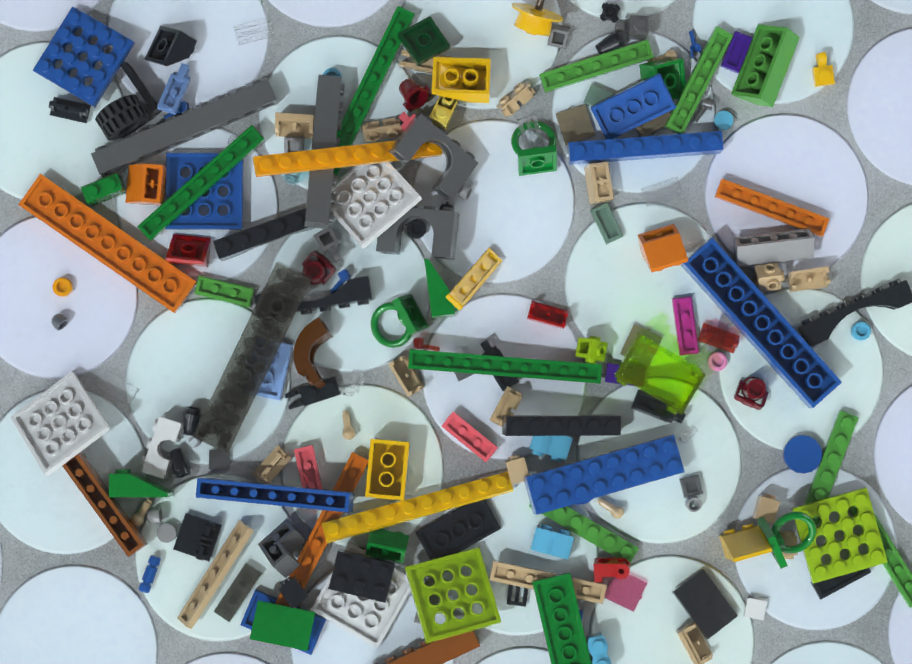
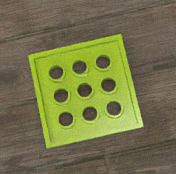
[791,487,888,584]
[405,548,501,644]

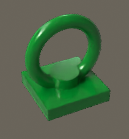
[511,121,557,176]
[370,294,429,348]
[756,511,816,569]

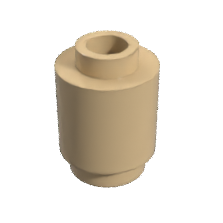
[780,531,798,559]

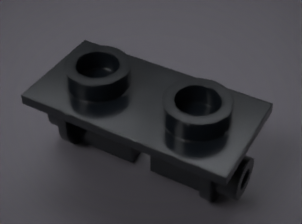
[49,97,91,124]

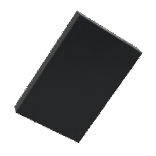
[672,569,738,639]

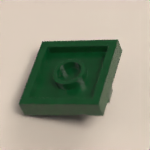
[398,16,450,66]

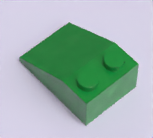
[424,259,458,319]
[109,469,174,497]

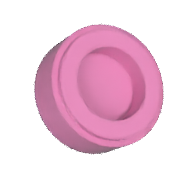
[707,352,727,371]

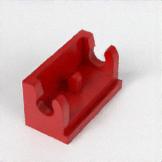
[527,301,569,329]

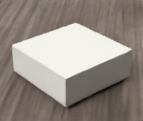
[743,597,767,620]

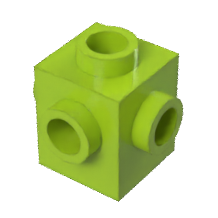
[575,336,608,364]

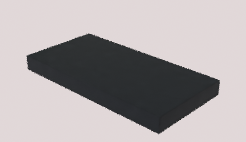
[415,499,501,560]

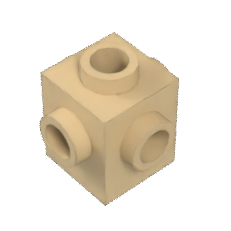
[754,263,784,292]

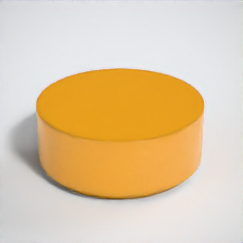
[53,277,73,297]

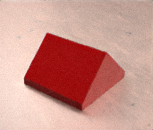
[166,234,211,267]

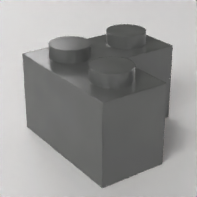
[258,519,307,578]

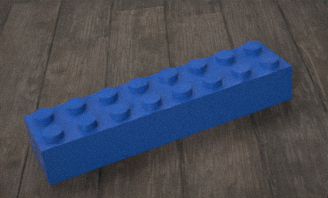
[524,435,685,515]

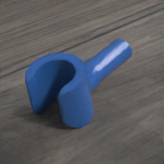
[689,31,702,58]
[164,101,189,119]
[330,269,351,294]

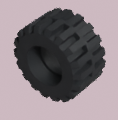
[95,95,149,141]

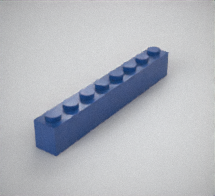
[567,131,724,165]
[196,478,354,512]

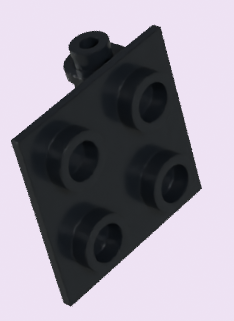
[173,513,222,562]

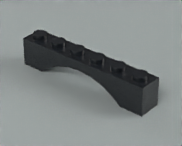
[213,208,315,261]
[254,276,373,321]
[797,279,912,347]
[502,415,621,436]

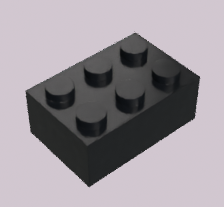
[328,549,396,603]

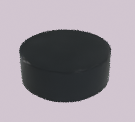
[407,219,426,239]

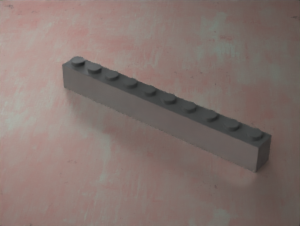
[91,79,278,177]

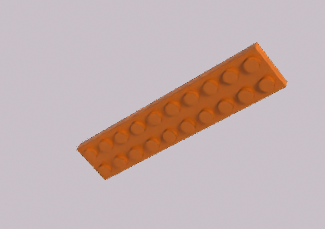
[18,174,197,313]

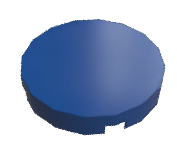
[783,435,822,474]

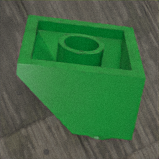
[639,58,686,100]

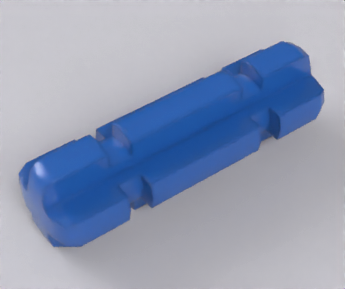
[138,555,161,593]

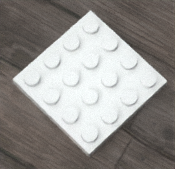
[330,162,422,249]
[10,371,110,476]
[311,542,411,648]

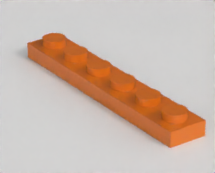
[714,179,829,237]

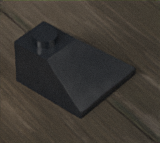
[144,26,197,67]

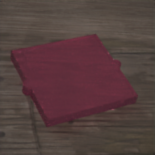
[604,574,647,612]

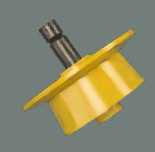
[511,0,563,36]

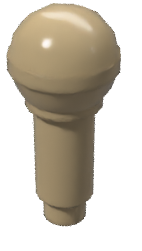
[648,50,677,62]
[342,410,355,440]
[597,497,624,519]
[131,499,152,526]

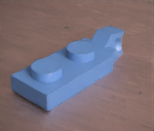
[157,63,190,115]

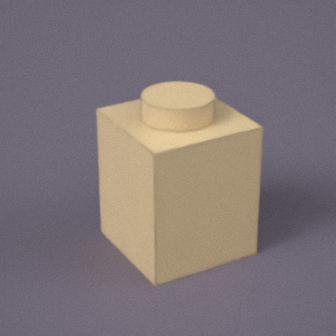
[505,454,529,484]
[752,493,780,524]

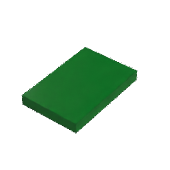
[250,600,316,651]

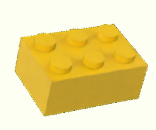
[365,439,410,501]

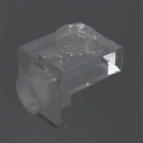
[339,369,365,396]

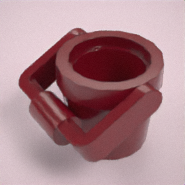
[399,78,432,113]
[301,250,336,285]
[734,376,769,410]

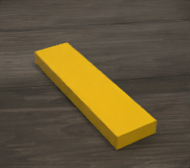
[446,248,503,310]

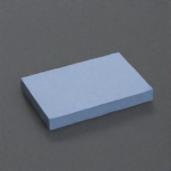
[243,336,293,401]

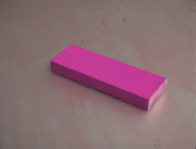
[672,296,699,356]

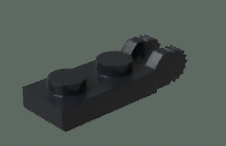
[284,376,341,410]

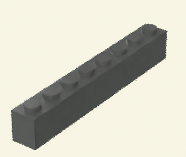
[304,75,345,229]

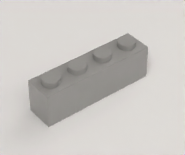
[734,228,814,267]

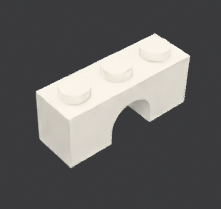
[140,416,183,479]

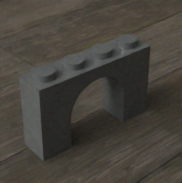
[388,114,478,200]
[376,205,460,260]

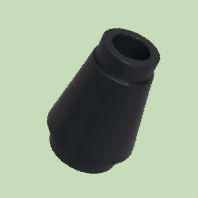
[595,31,625,55]
[183,406,202,436]
[170,448,191,478]

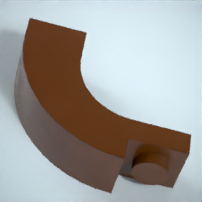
[293,317,333,389]

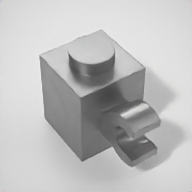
[615,15,649,40]
[313,226,343,262]

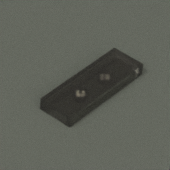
[214,563,262,622]

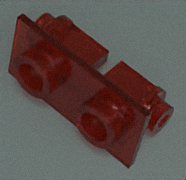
[697,323,740,353]

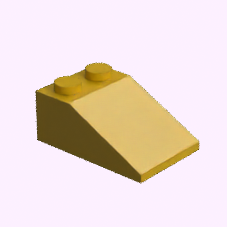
[431,57,491,103]
[719,523,773,562]

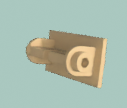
[496,82,535,117]
[362,117,402,142]
[490,386,523,427]
[252,445,292,484]

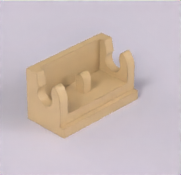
[275,112,314,139]
[584,162,614,205]
[787,266,830,292]
[389,355,425,397]
[676,622,713,664]

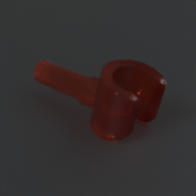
[413,338,440,351]

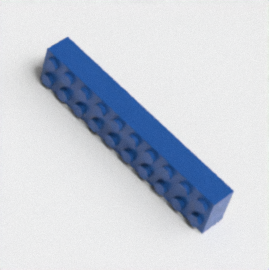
[681,238,842,408]

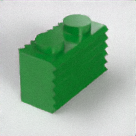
[81,173,126,206]
[365,528,409,564]

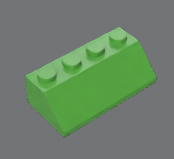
[731,24,800,107]

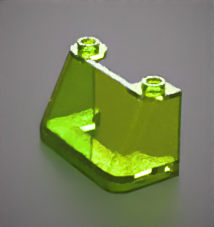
[614,333,706,415]

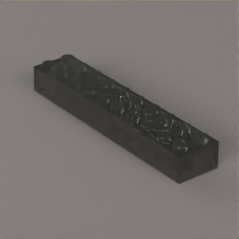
[193,261,313,454]

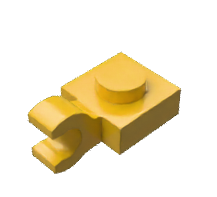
[812,52,835,87]

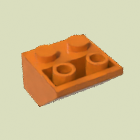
[125,164,166,206]
[638,224,688,273]

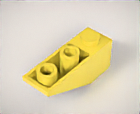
[429,96,459,131]

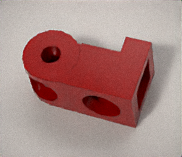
[593,558,631,582]

